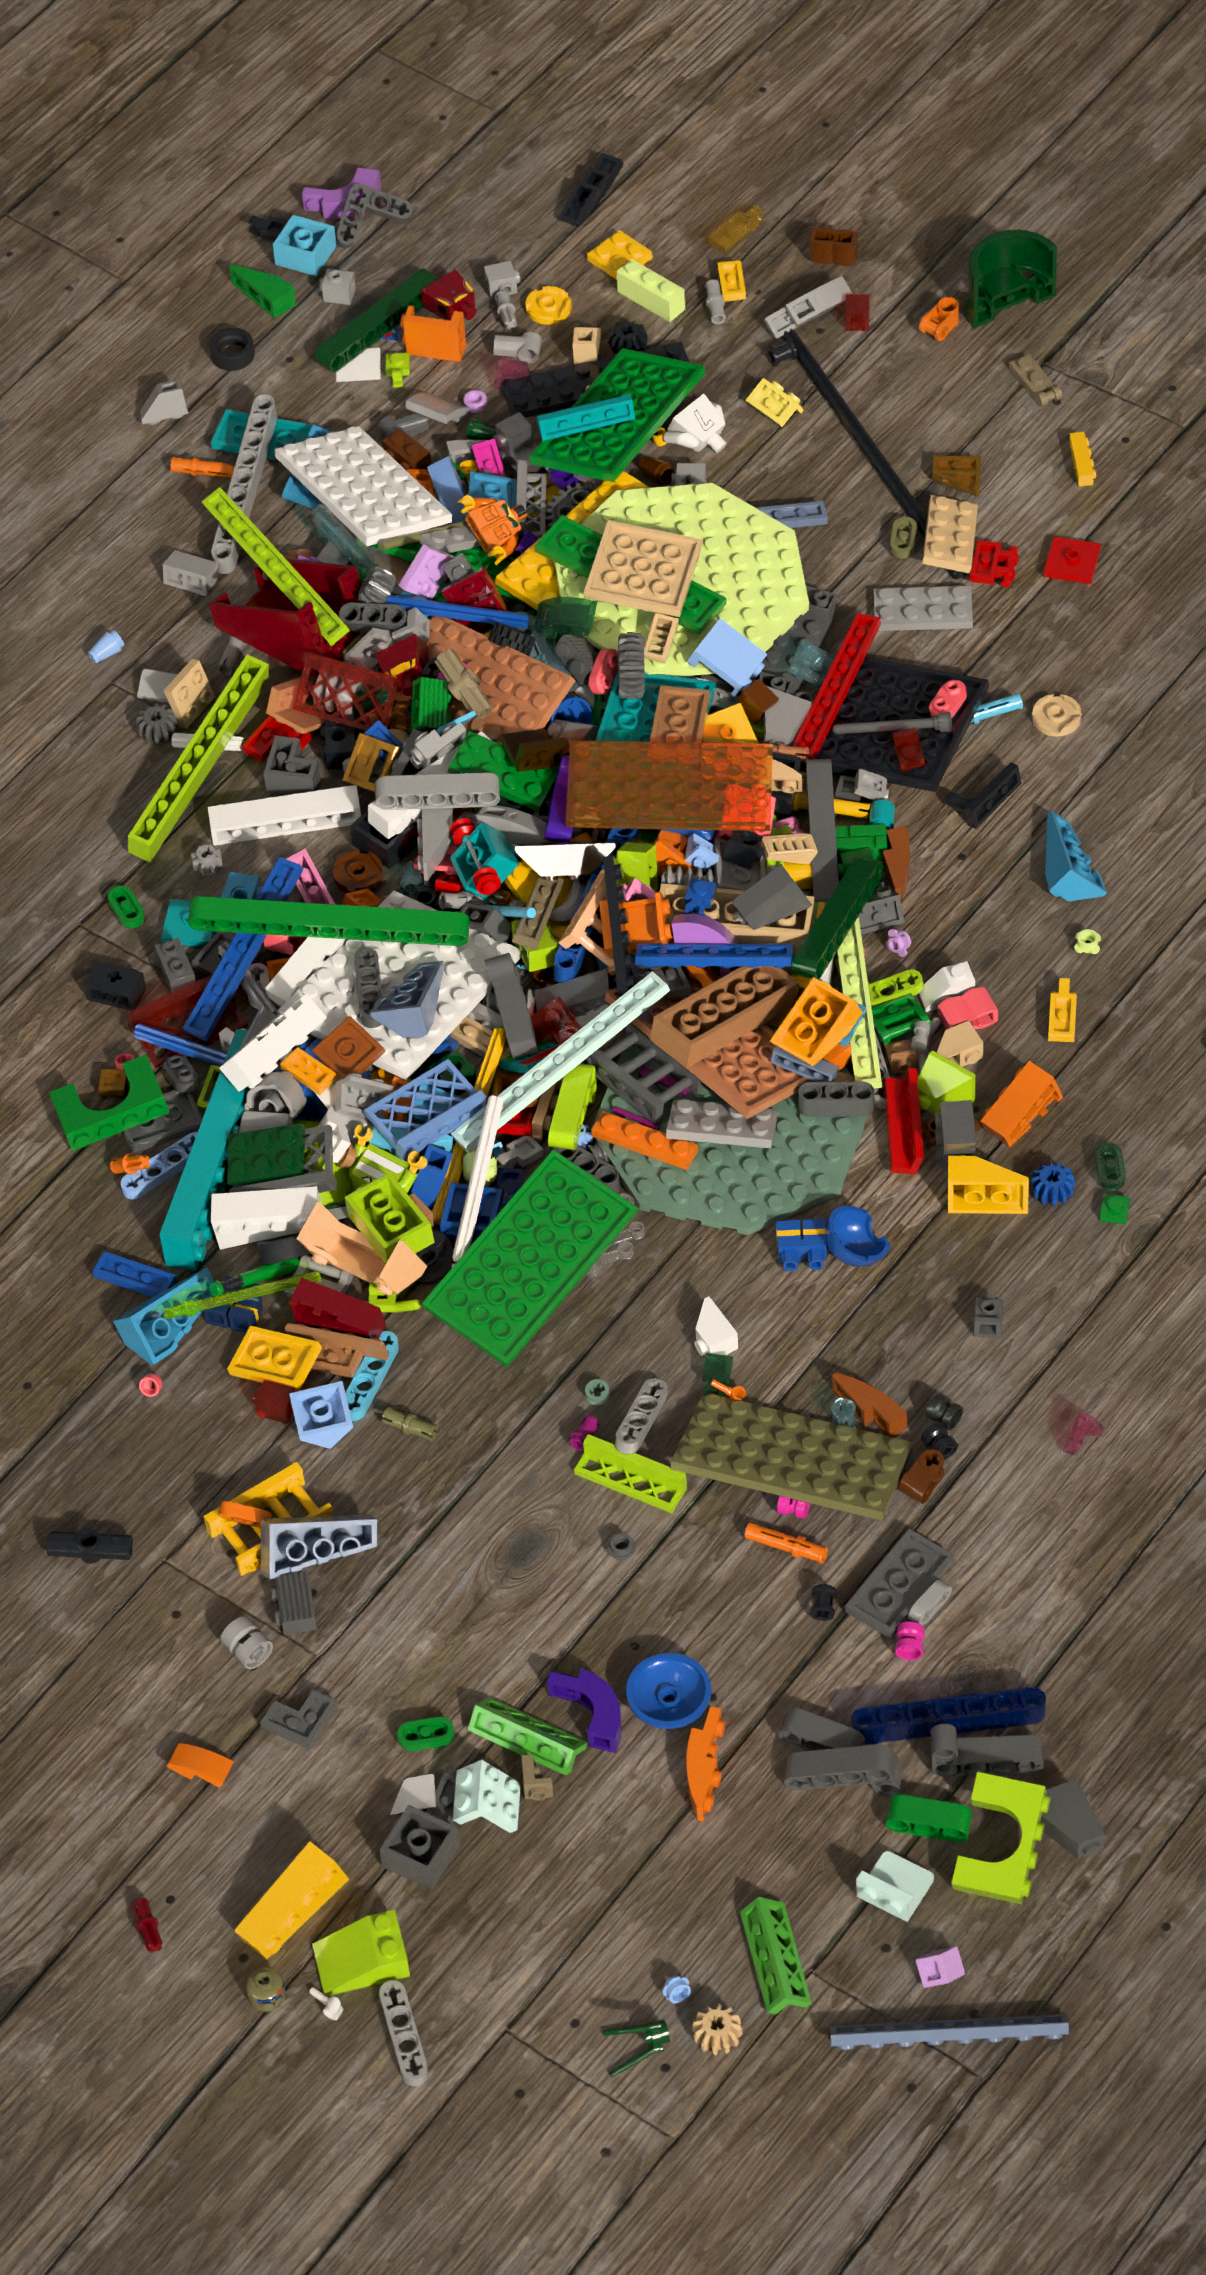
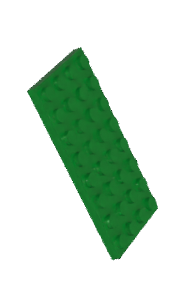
[529,348,705,482]
[422,1149,638,1368]

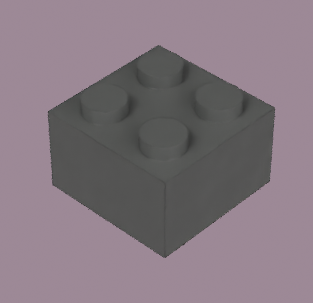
[380,1805,461,1890]

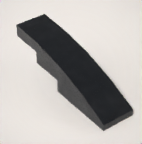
[558,153,624,227]

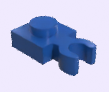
[685,879,716,916]

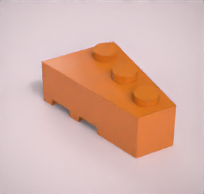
[981,1061,1063,1147]

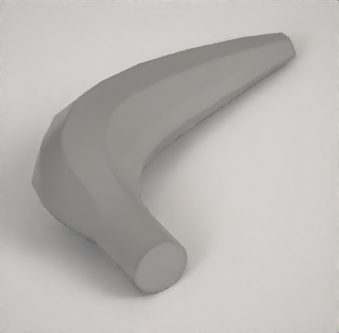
[549,879,584,922]

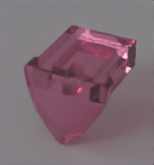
[495,359,530,388]
[1063,1412,1104,1456]

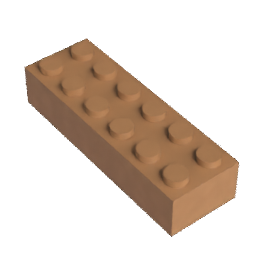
[650,966,799,1069]

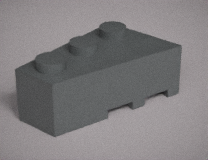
[535,969,617,1029]
[935,1100,976,1171]

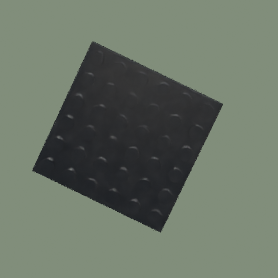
[801,656,989,792]

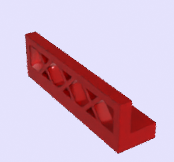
[883,1068,924,1175]

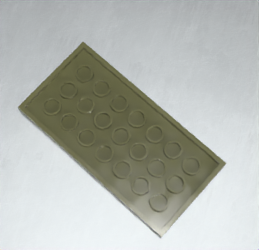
[671,1392,913,1521]

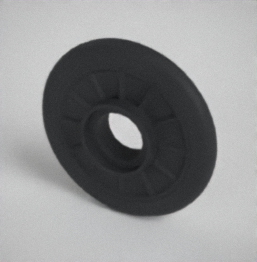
[415,1230,455,1284]

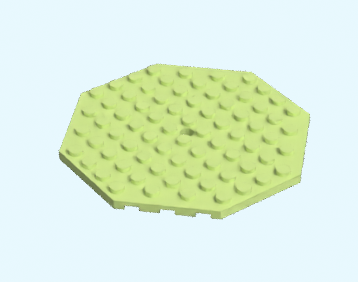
[554,483,809,677]

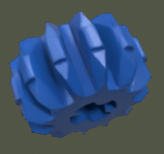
[1030,1161,1075,1207]

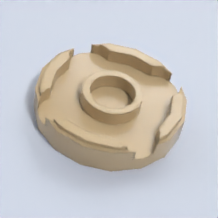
[1032,694,1082,737]

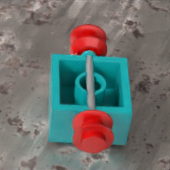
[450,818,519,900]

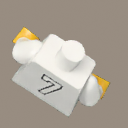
[652,394,727,453]

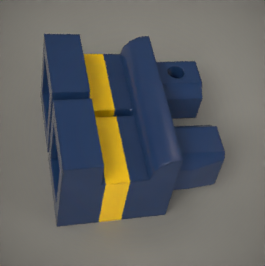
[203,1276,263,1333]

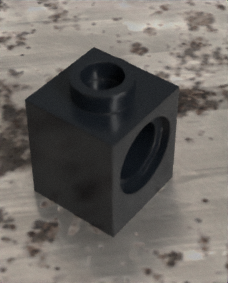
[722,826,764,870]

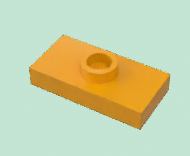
[280,1047,337,1095]

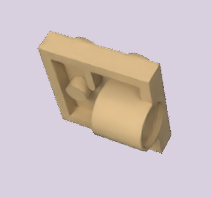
[164,659,215,729]

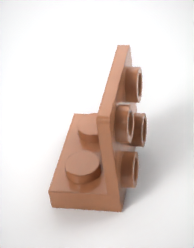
[266,677,330,734]

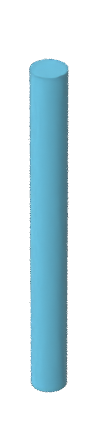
[481,904,536,918]

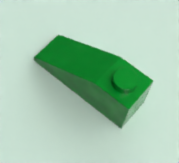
[229,264,296,318]

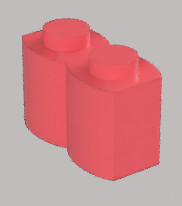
[938,987,998,1030]

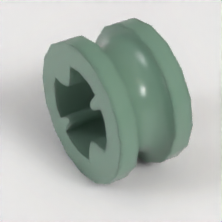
[585,1379,610,1406]

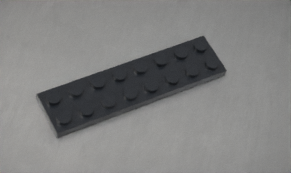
[501,341,690,418]

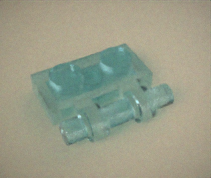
[788,639,835,690]

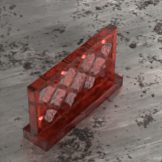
[293,652,403,731]
[127,975,248,1069]

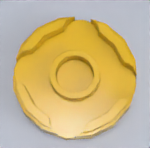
[525,286,572,325]

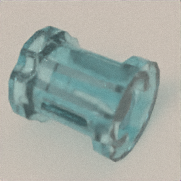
[831,1398,856,1428]

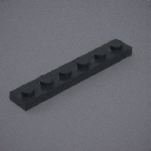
[603,855,636,997]

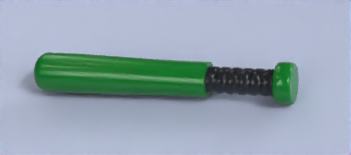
[209,1257,300,1297]

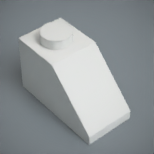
[919,962,975,1012]
[694,1296,738,1363]

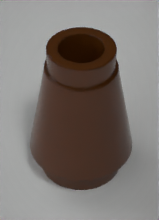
[639,456,674,484]

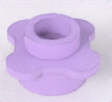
[885,929,911,957]

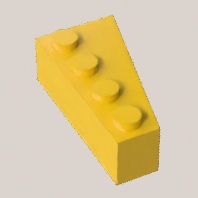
[234,1841,349,1960]

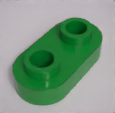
[108,886,145,928]
[397,1717,454,1751]

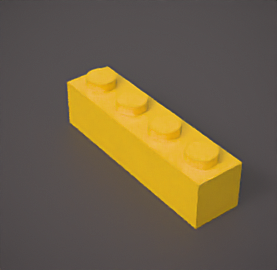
[1069,432,1096,486]

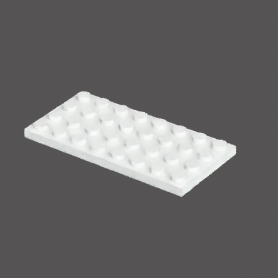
[275,426,452,546]

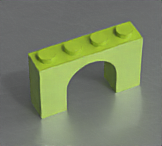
[952,1772,1051,1905]

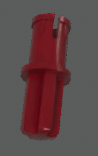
[131,1898,163,1953]

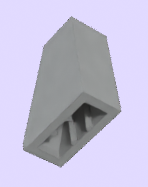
[762,686,812,746]

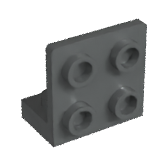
[858,880,905,935]

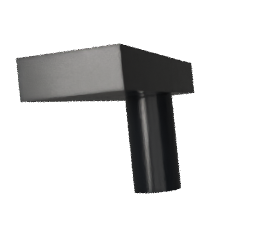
[946,762,1021,829]

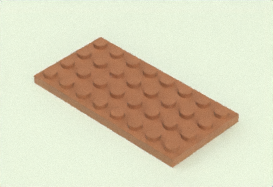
[381,616,575,745]
[605,966,815,1119]

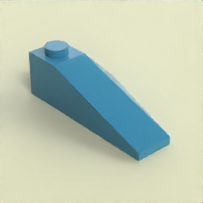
[1045,810,1107,902]
[113,1268,214,1365]

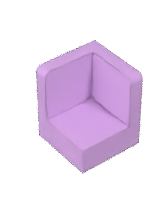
[916,1946,965,1988]

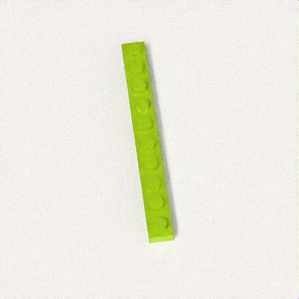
[202,487,350,646]

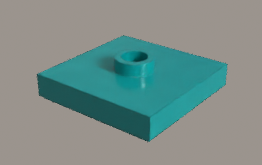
[161,899,215,947]

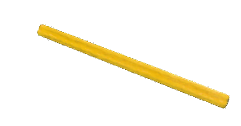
[432,1028,507,1225]

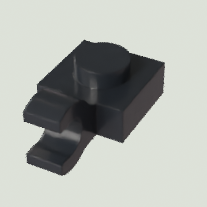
[248,216,288,242]

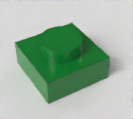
[1100,1194,1130,1224]

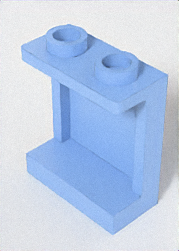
[687,618,767,697]

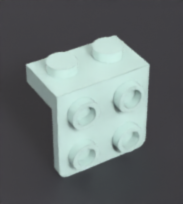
[453,1760,520,1833]
[856,1851,934,1922]

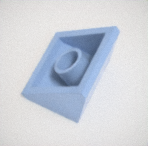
[289,1381,353,1449]

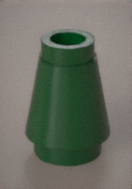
[466,418,496,442]

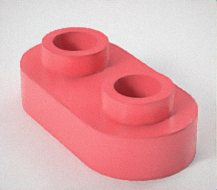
[589,649,618,695]
[929,680,967,718]

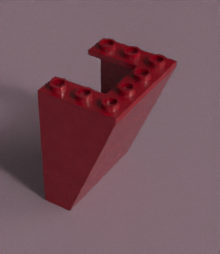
[208,559,363,678]

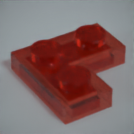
[530,996,582,1045]

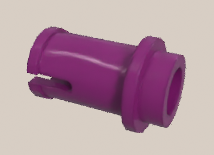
[569,1416,600,1451]

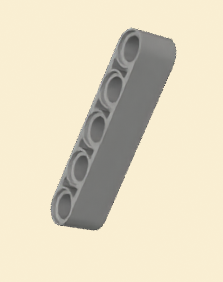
[375,773,500,810]

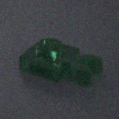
[702,1353,734,1398]

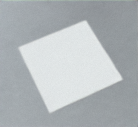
[336,348,381,382]

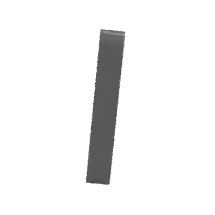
[806,759,839,902]

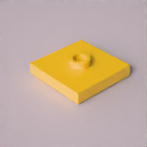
[702,703,759,757]

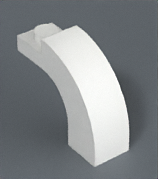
[314,1105,374,1163]

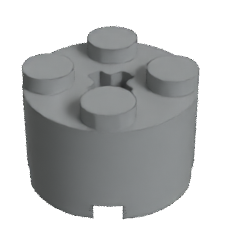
[245,1071,307,1122]

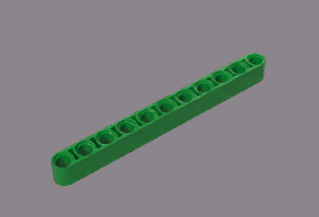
[188,896,470,946]

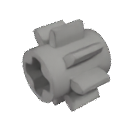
[191,844,223,876]

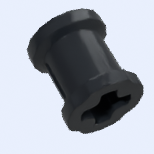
[767,339,797,367]
[810,1584,837,1621]

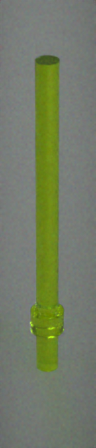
[162,1270,322,1320]

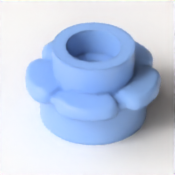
[662,1976,691,2003]

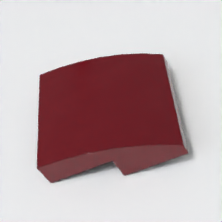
[442,566,507,631]

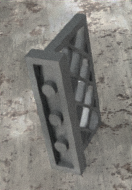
[229,1125,337,1193]

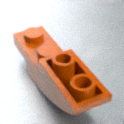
[687,1706,726,1822]

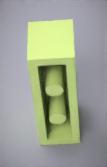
[616,259,685,322]

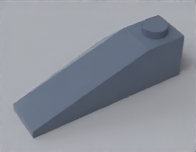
[370,961,444,1039]

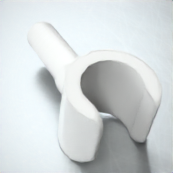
[310,1987,343,2020]

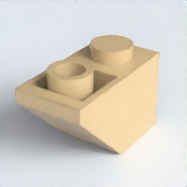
[573,327,601,364]
[937,1021,983,1067]

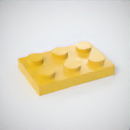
[227,1326,322,1391]

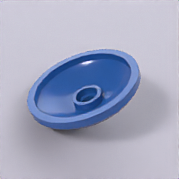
[626,1653,711,1729]

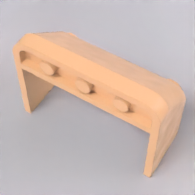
[296,1202,427,1297]

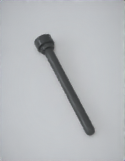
[832,712,952,734]

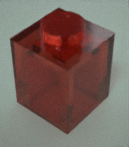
[846,294,870,331]
[253,1379,295,1424]

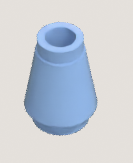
[87,630,124,664]

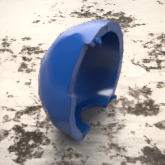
[825,1206,890,1267]

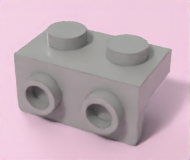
[335,1074,393,1120]

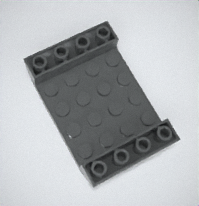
[693,586,838,696]

